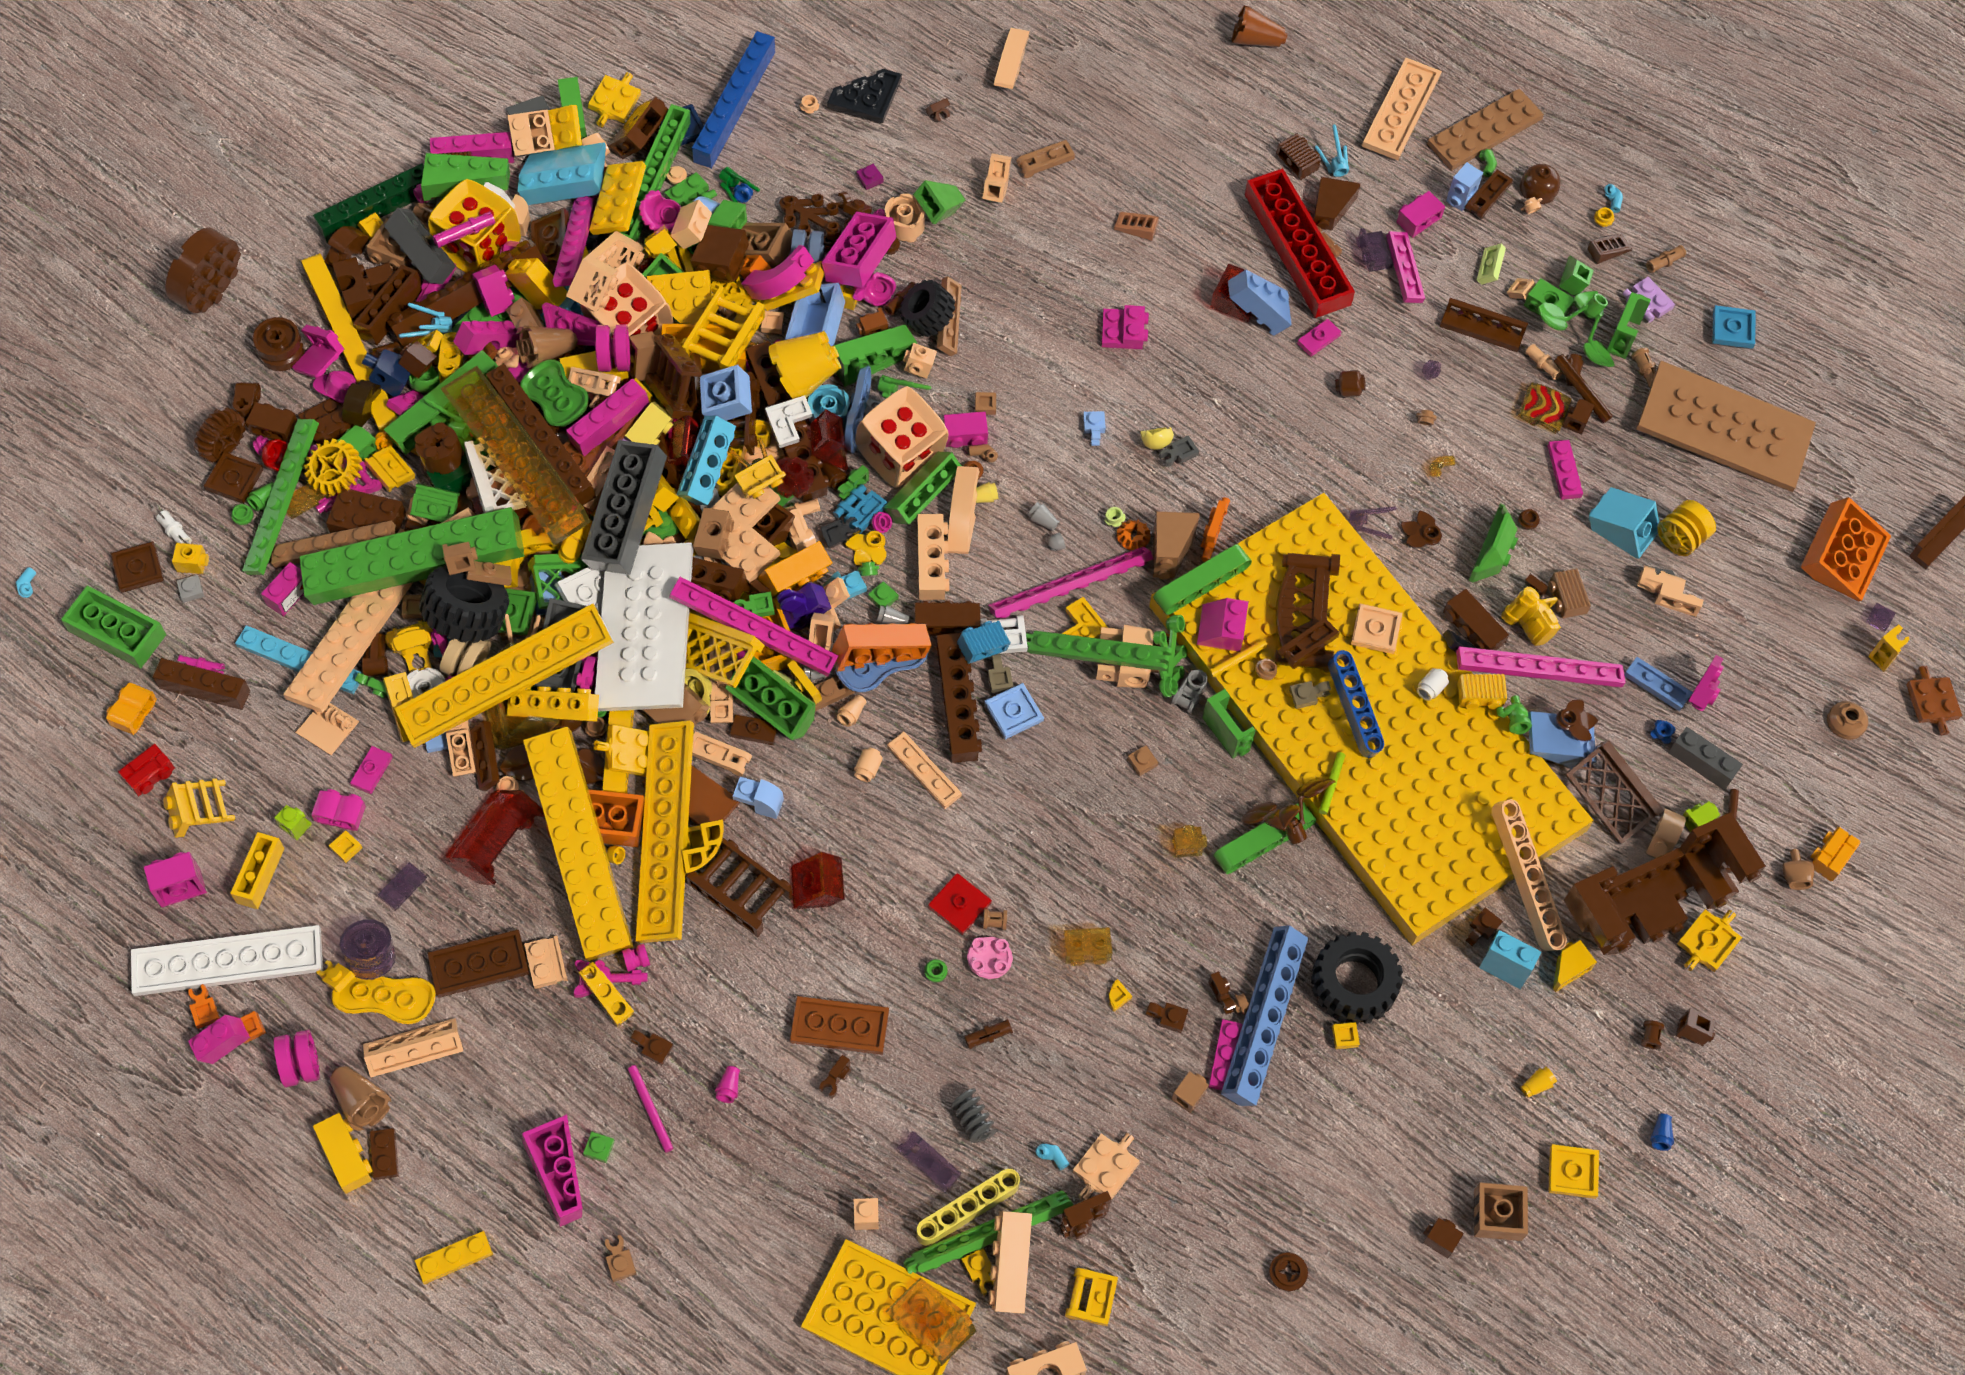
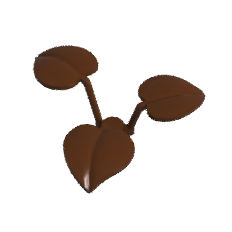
[500,718,604,784]
[1240,779,1336,844]

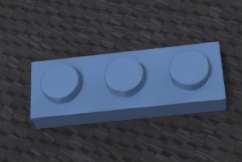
[1624,657,1693,712]

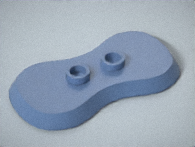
[845,365,871,454]
[835,653,928,692]

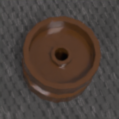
[253,317,305,371]

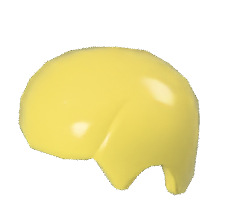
[1140,427,1174,450]

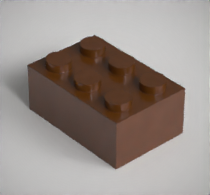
[326,487,406,534]

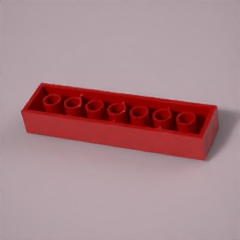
[1244,168,1355,318]

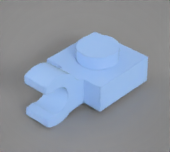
[1083,411,1106,446]

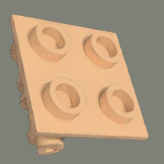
[296,703,359,755]

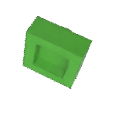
[868,581,899,609]
[583,1132,615,1163]

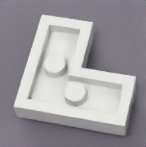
[765,395,812,448]

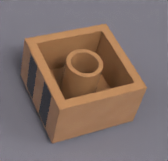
[1474,1183,1528,1241]

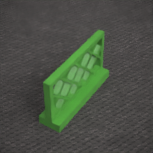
[527,553,589,609]

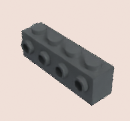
[384,208,456,284]

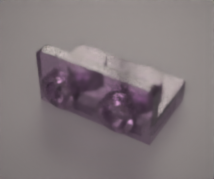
[1356,228,1393,272]

